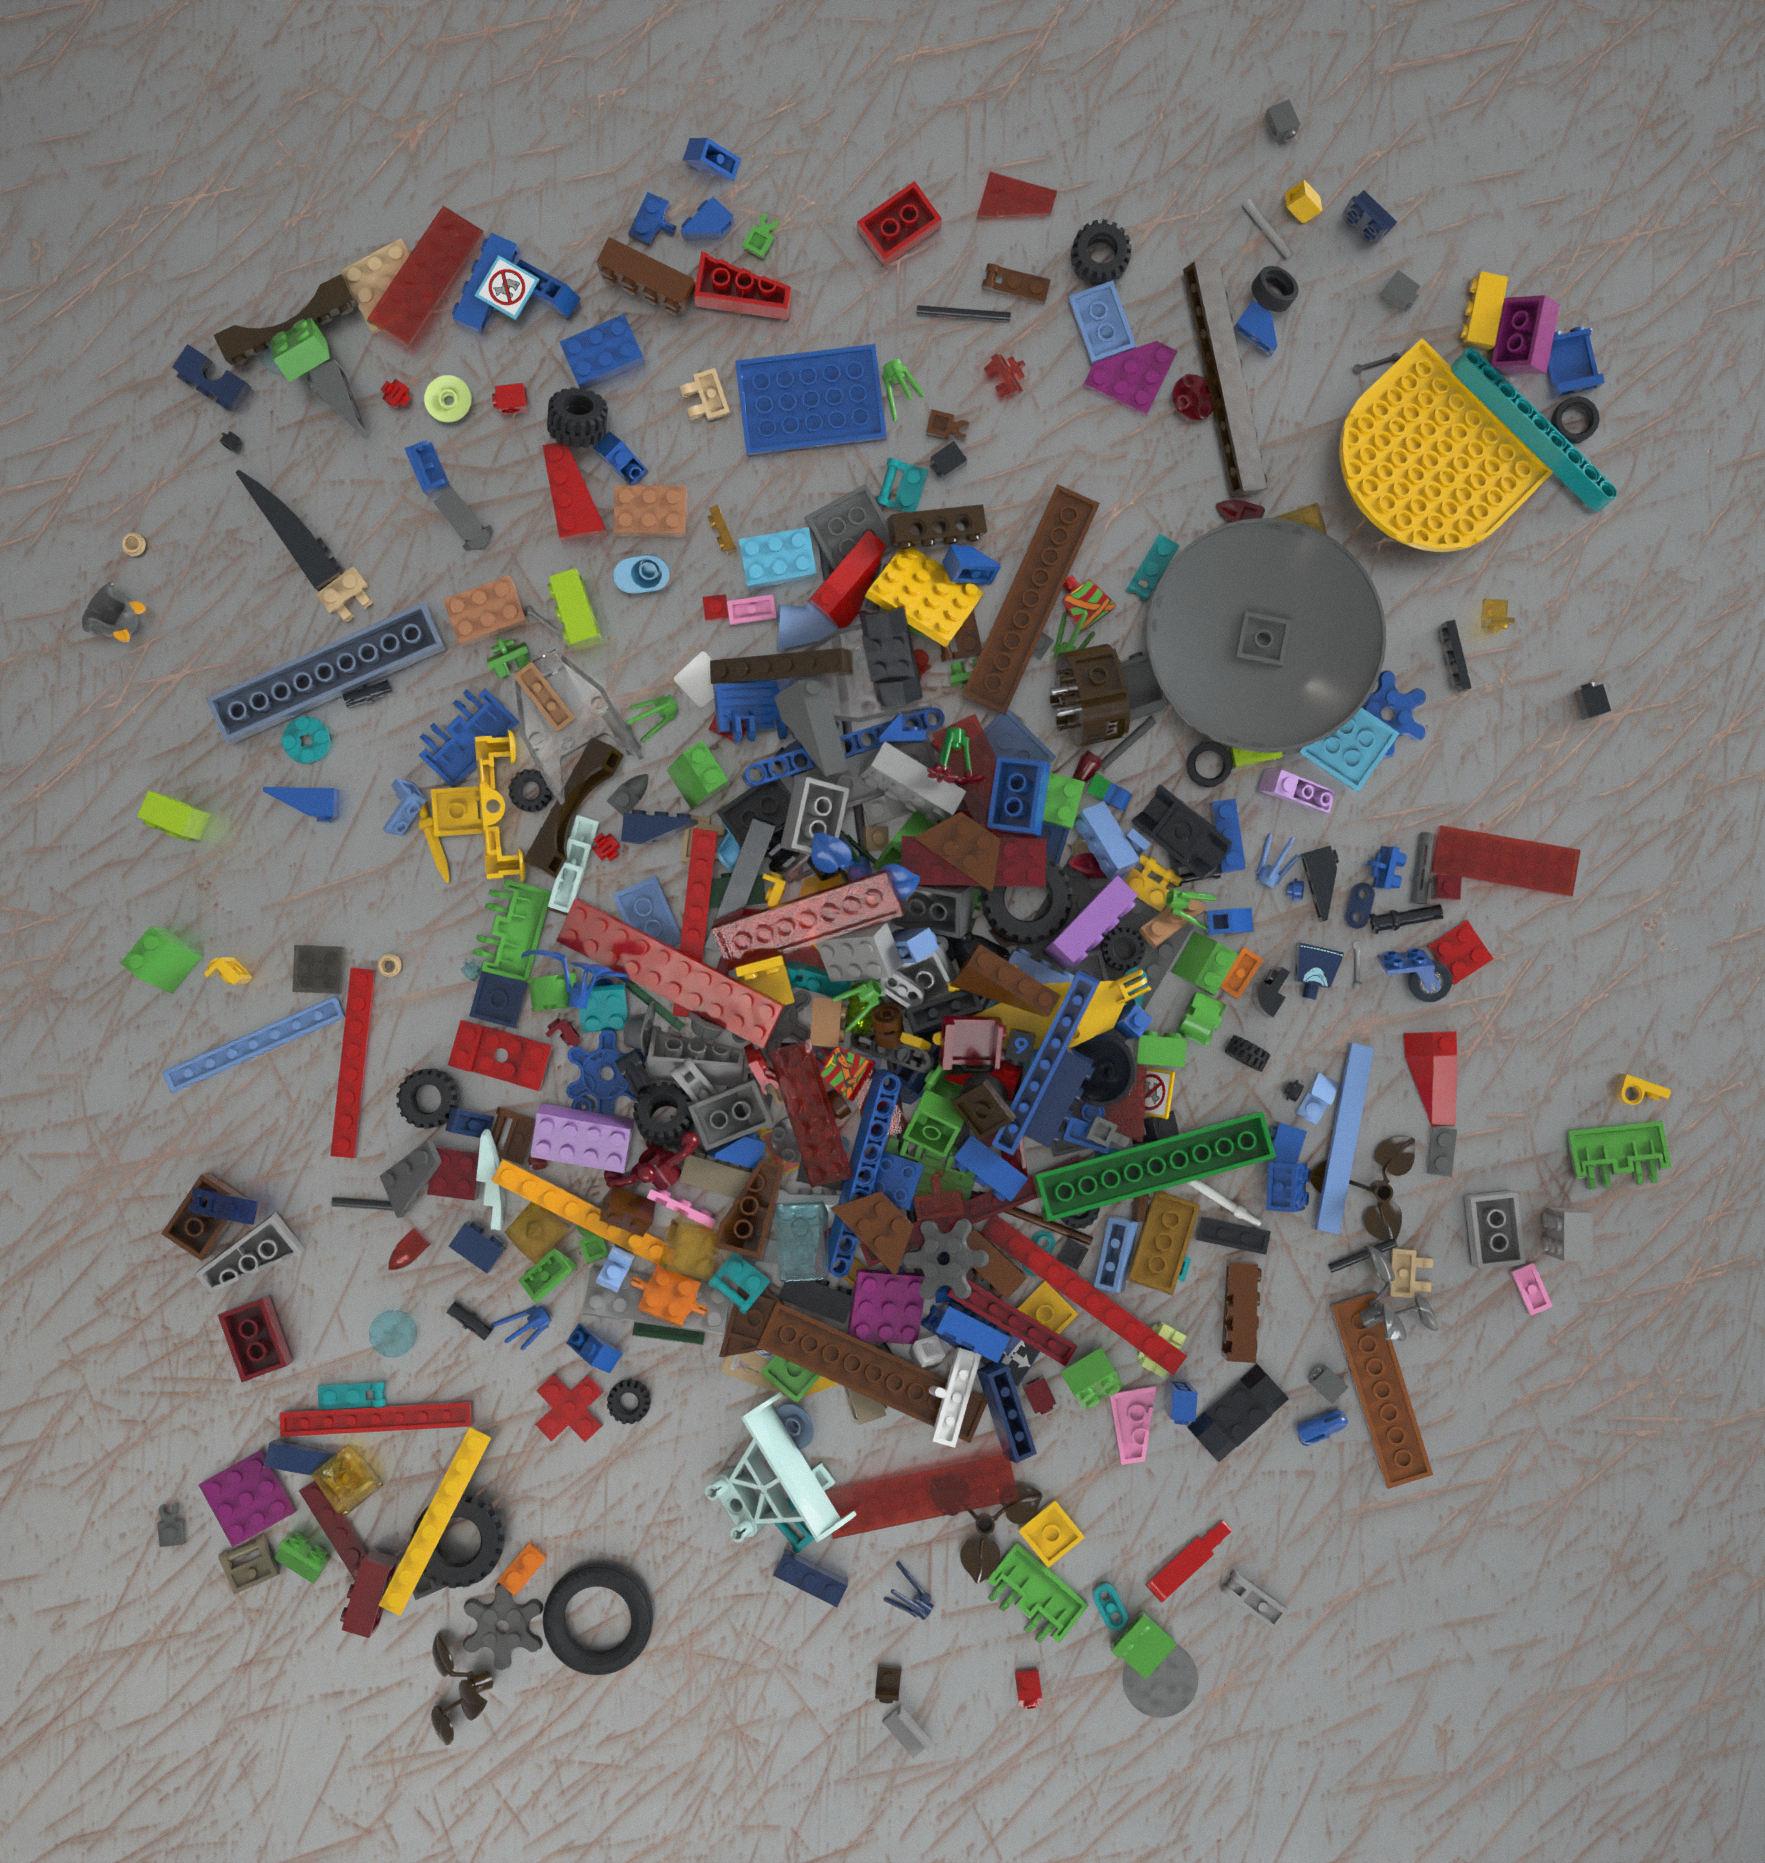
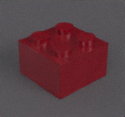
[427,1146,481,1201]

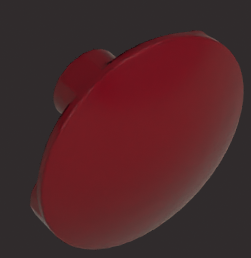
[1172,374,1213,421]

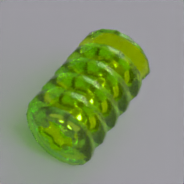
[845,982,878,1035]

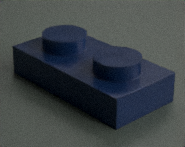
[445,1107,494,1138]

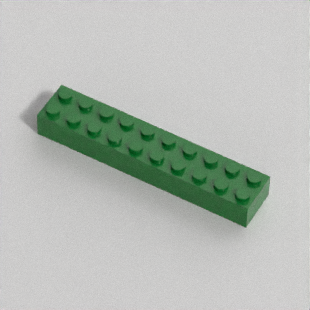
[1031,1111,1276,1222]

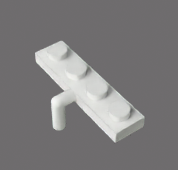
[929,1347,981,1448]

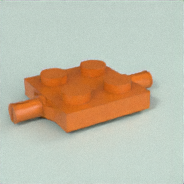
[630,1265,709,1328]

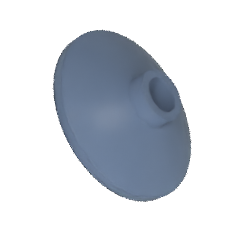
[776,1403,814,1449]

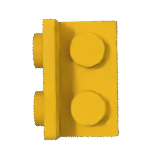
[762,871,788,910]
[204,957,253,985]

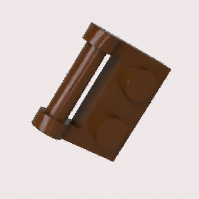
[940,610,982,663]
[491,1106,536,1165]

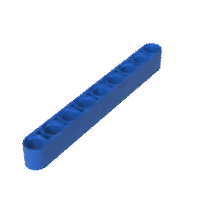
[742,707,945,787]
[823,1069,901,1278]

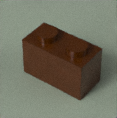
[600,1185,656,1237]

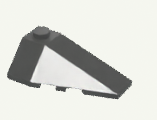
[774,675,849,778]

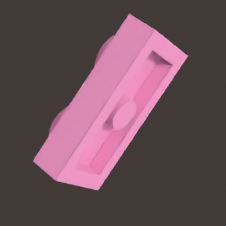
[727,594,777,626]
[1510,1262,1553,1316]

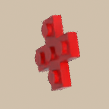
[535,1373,604,1442]

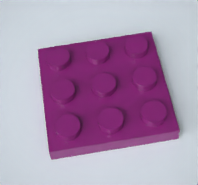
[847,1269,925,1344]
[198,1449,297,1547]

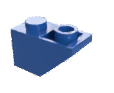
[681,197,735,240]
[593,431,648,485]
[1204,908,1254,935]
[566,1323,622,1373]

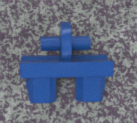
[1366,846,1407,889]

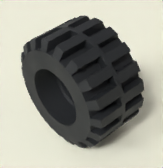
[1071,219,1132,285]
[547,387,608,448]
[396,1069,460,1129]
[633,1082,694,1147]

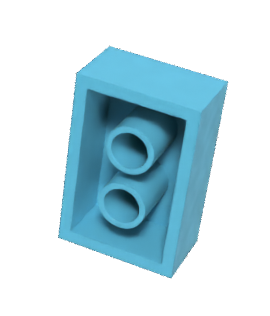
[739,527,817,590]

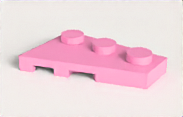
[647,1189,717,1229]
[1110,1385,1157,1465]

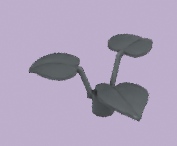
[1360,1246,1439,1341]

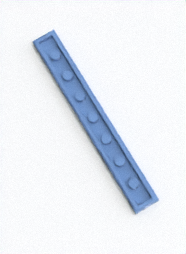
[162,995,345,1093]
[1314,1043,1374,1234]

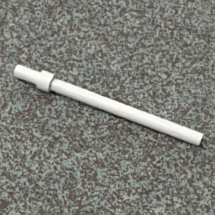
[1187,1180,1262,1228]

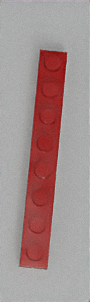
[672,828,718,1018]
[330,968,376,1158]
[279,1401,472,1437]

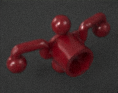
[604,1132,699,1190]

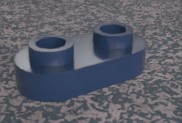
[1344,882,1375,929]

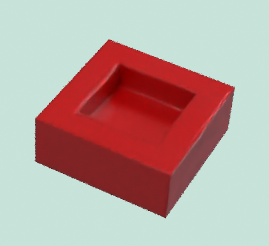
[702,594,729,621]

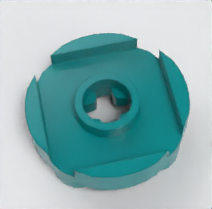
[281,716,331,764]

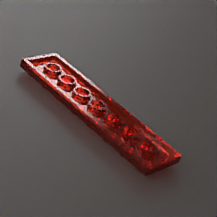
[711,869,905,971]
[824,1452,1019,1539]

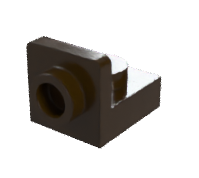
[875,1664,902,1704]

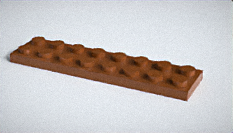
[1330,1291,1433,1489]

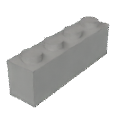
[647,1026,745,1086]

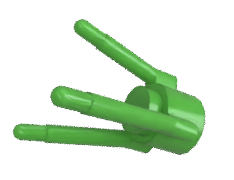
[882,359,925,422]
[1052,611,1095,659]
[626,695,679,742]
[1165,889,1217,930]
[832,979,883,1033]

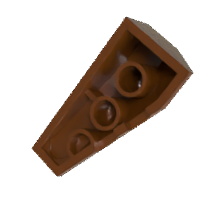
[714,1159,785,1261]

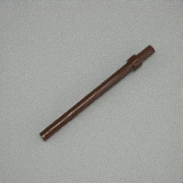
[970,1190,1093,1246]

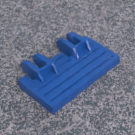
[713,680,800,742]
[419,688,519,788]

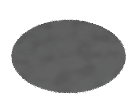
[1122,1645,1198,1718]

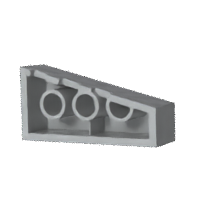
[195,1211,305,1293]

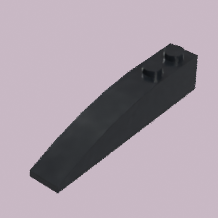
[235,470,342,591]

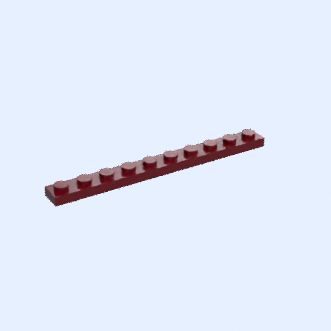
[860,1155,1082,1267]

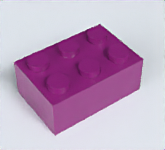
[1491,295,1560,375]

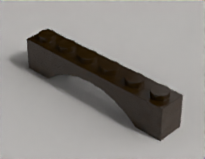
[213,274,358,366]
[710,648,854,685]
[523,737,624,879]

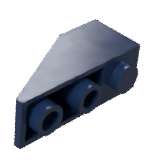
[621,809,698,845]

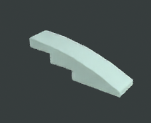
[548,815,600,913]
[476,1129,505,1230]

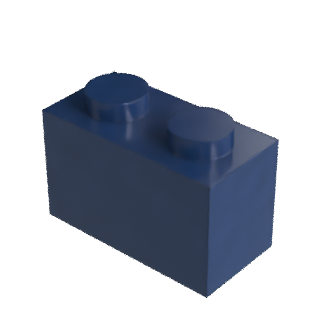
[448,1221,507,1274]

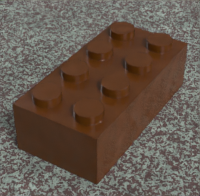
[596,237,695,316]

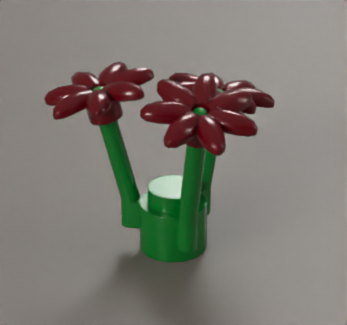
[927,727,985,785]

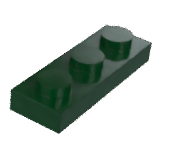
[632,1322,705,1345]

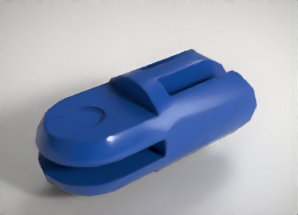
[1297,1410,1348,1446]

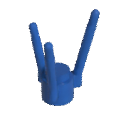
[491,1305,552,1351]

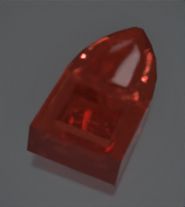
[388,1228,431,1270]

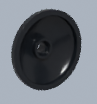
[1075,1035,1137,1107]

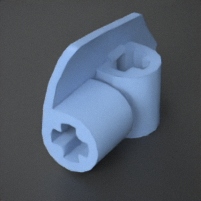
[776,604,838,650]

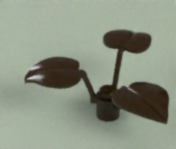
[1309,1136,1415,1241]
[930,1475,1043,1584]
[431,1632,493,1745]

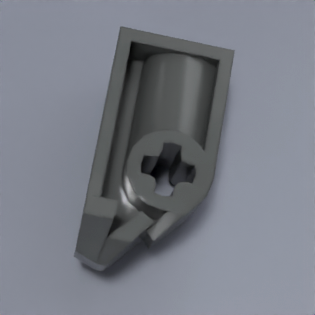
[434,487,493,551]

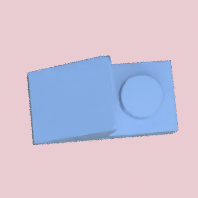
[1295,1072,1339,1125]
[596,1244,636,1292]

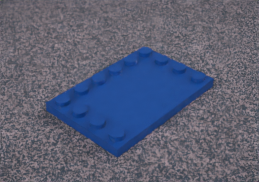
[735,344,887,455]

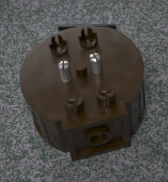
[1049,644,1130,747]

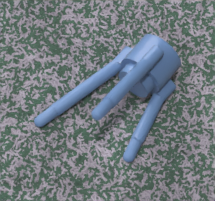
[1256,833,1299,888]

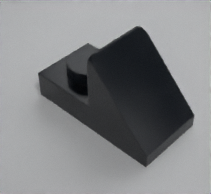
[1131,1110,1179,1144]

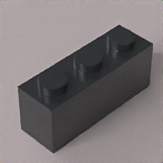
[906,990,983,1036]
[778,1267,853,1324]

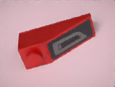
[945,1060,1024,1102]

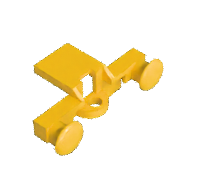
[431,730,526,883]

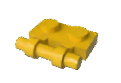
[1125,854,1182,912]

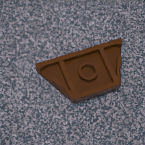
[915,812,1001,892]
[831,1191,914,1275]
[719,1286,784,1358]

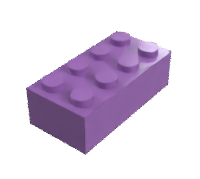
[1044,875,1138,970]
[530,1103,635,1173]

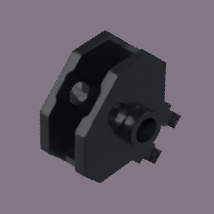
[763,825,800,872]

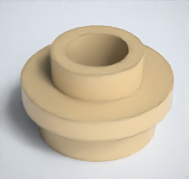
[377,954,402,977]

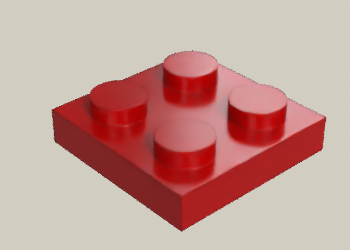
[1427,920,1494,985]

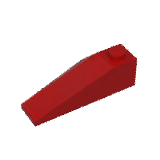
[807,530,886,632]
[1403,1031,1457,1127]

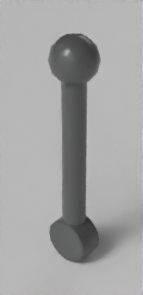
[1353,353,1401,374]

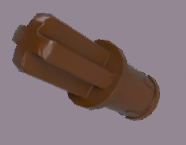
[1132,1194,1151,1222]

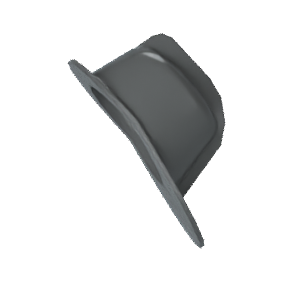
[624,1001,656,1057]
[689,1011,725,1040]

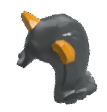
[82,582,146,642]

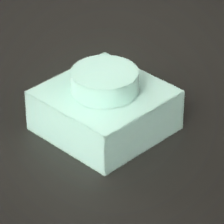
[812,1462,836,1491]

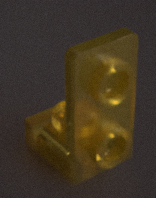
[1481,599,1515,633]

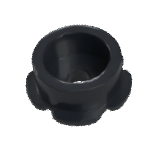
[219,431,241,453]
[1284,1080,1304,1102]

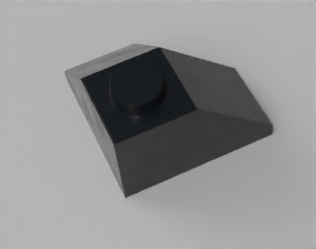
[951,932,1010,969]

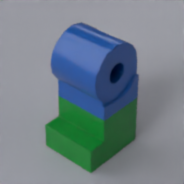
[1084,773,1133,812]

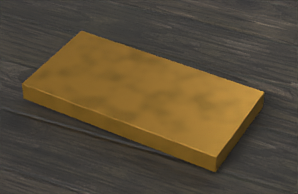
[1127,1191,1200,1296]

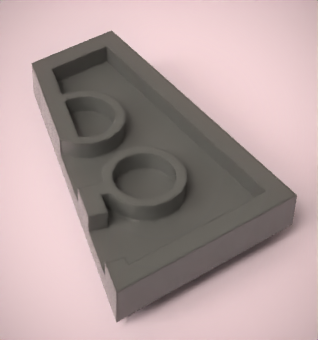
[380,1141,442,1218]

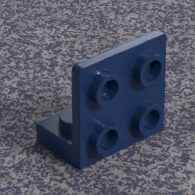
[1343,190,1397,245]

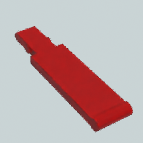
[1145,1520,1232,1603]

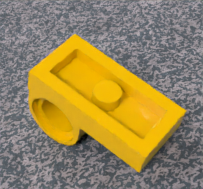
[1615,1074,1672,1105]

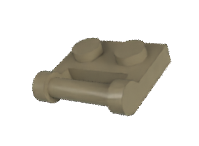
[218,1534,280,1595]

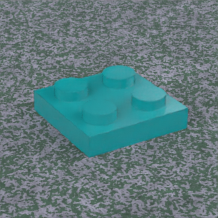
[579,984,629,1033]

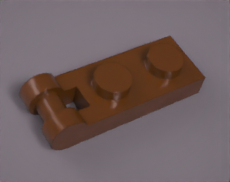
[981,263,1051,304]

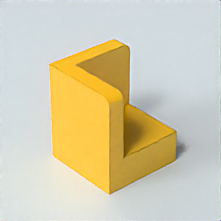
[1285,180,1322,223]

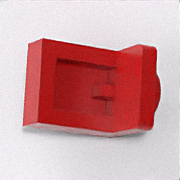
[1015,1670,1042,1710]

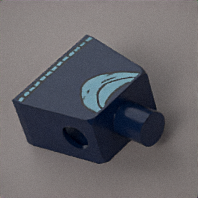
[1294,943,1344,1000]

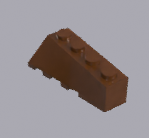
[950,944,1061,1017]

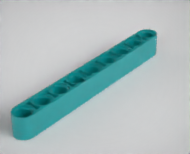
[1451,348,1617,511]

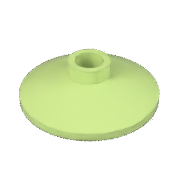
[424,375,472,422]

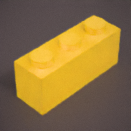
[1460,271,1508,351]

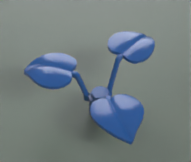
[811,832,920,926]
[521,949,630,1009]

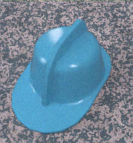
[613,554,670,593]
[717,821,741,873]

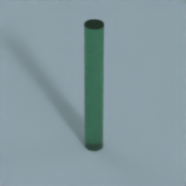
[625,980,685,1032]

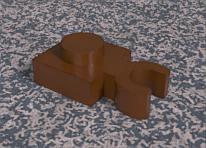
[926,409,969,440]

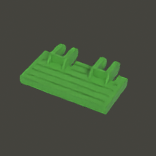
[472,879,552,982]
[1567,1121,1671,1190]
[885,1136,975,1204]
[986,1543,1089,1643]

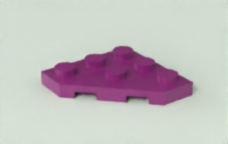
[1083,341,1177,416]

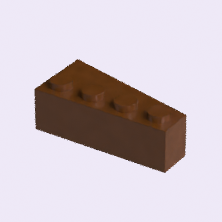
[1221,1260,1262,1363]

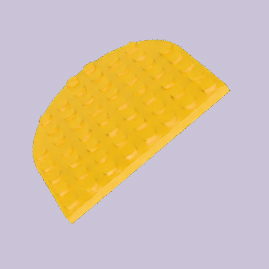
[1339,338,1553,552]

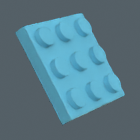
[1299,707,1400,792]

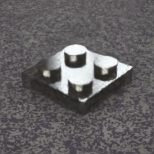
[292,945,344,994]

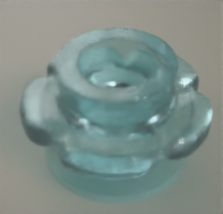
[460,961,481,982]

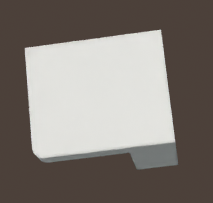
[909,1335,946,1370]

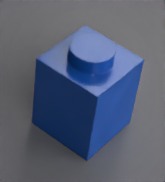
[1114,1004,1153,1039]

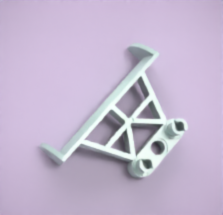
[705,1392,857,1542]

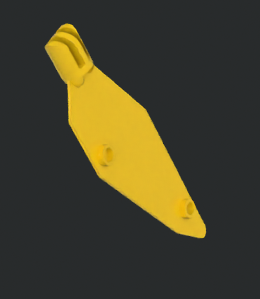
[932,968,1151,1050]

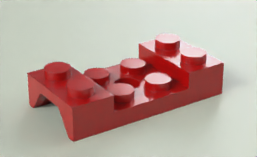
[447,1020,554,1091]

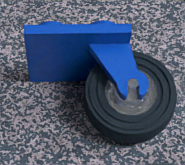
[1377,948,1452,1002]

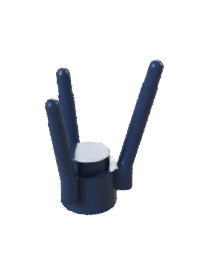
[884,1562,934,1620]

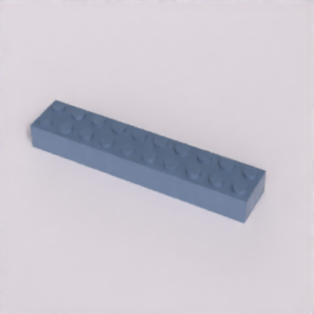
[206,602,447,745]

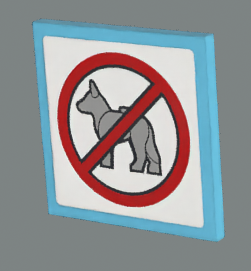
[475,255,540,320]

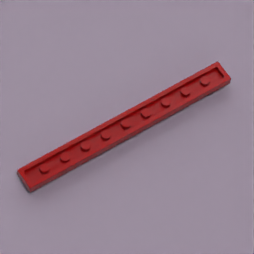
[980,1215,1187,1375]

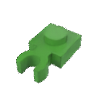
[742,213,778,259]
[577,1225,609,1264]

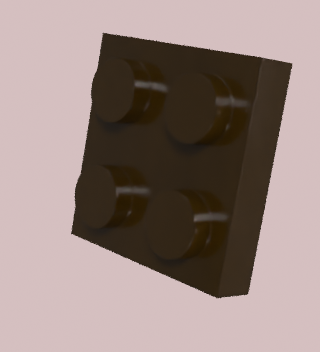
[951,1079,1016,1141]

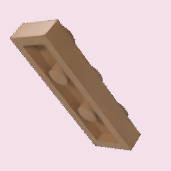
[513,661,576,732]
[1139,891,1207,949]

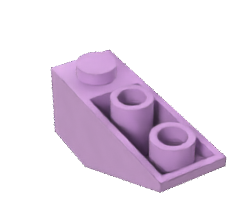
[1258,768,1336,813]

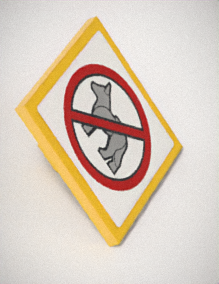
[1134,1066,1175,1119]

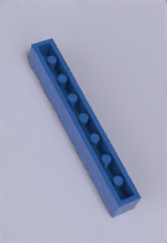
[992,970,1100,1155]

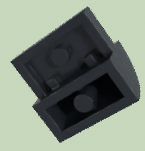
[1251,967,1290,1018]

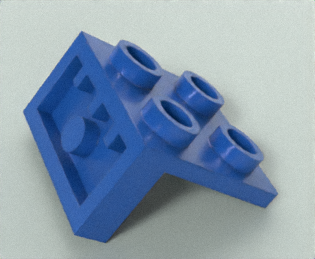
[871,1151,924,1211]
[1266,1162,1310,1212]

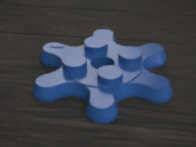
[1362,670,1426,758]
[566,1030,647,1115]

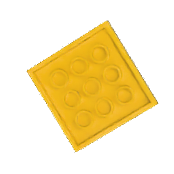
[865,547,985,647]

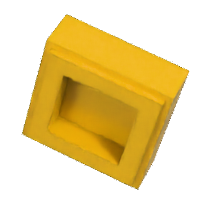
[900,1032,932,1052]

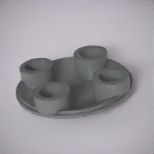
[771,1115,818,1163]

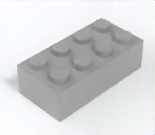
[860,742,966,824]

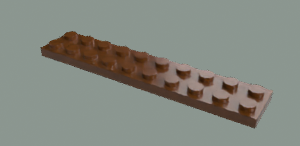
[962,484,1100,715]
[756,1302,987,1443]

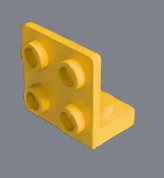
[735,955,795,1005]

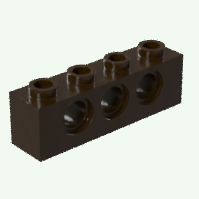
[887,504,987,550]

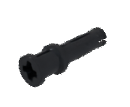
[1369,904,1444,934]

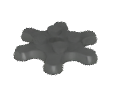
[732,990,811,1061]
[902,1219,989,1300]
[463,1583,543,1671]

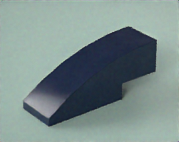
[264,1440,345,1478]

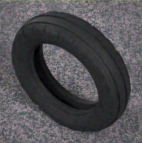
[543,1564,653,1675]

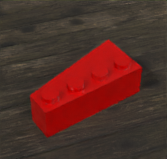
[694,251,792,320]
[542,442,608,543]

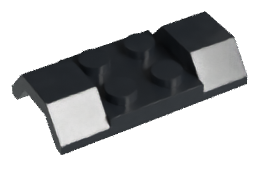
[859,606,923,706]
[1131,784,1232,880]
[1187,1363,1289,1462]

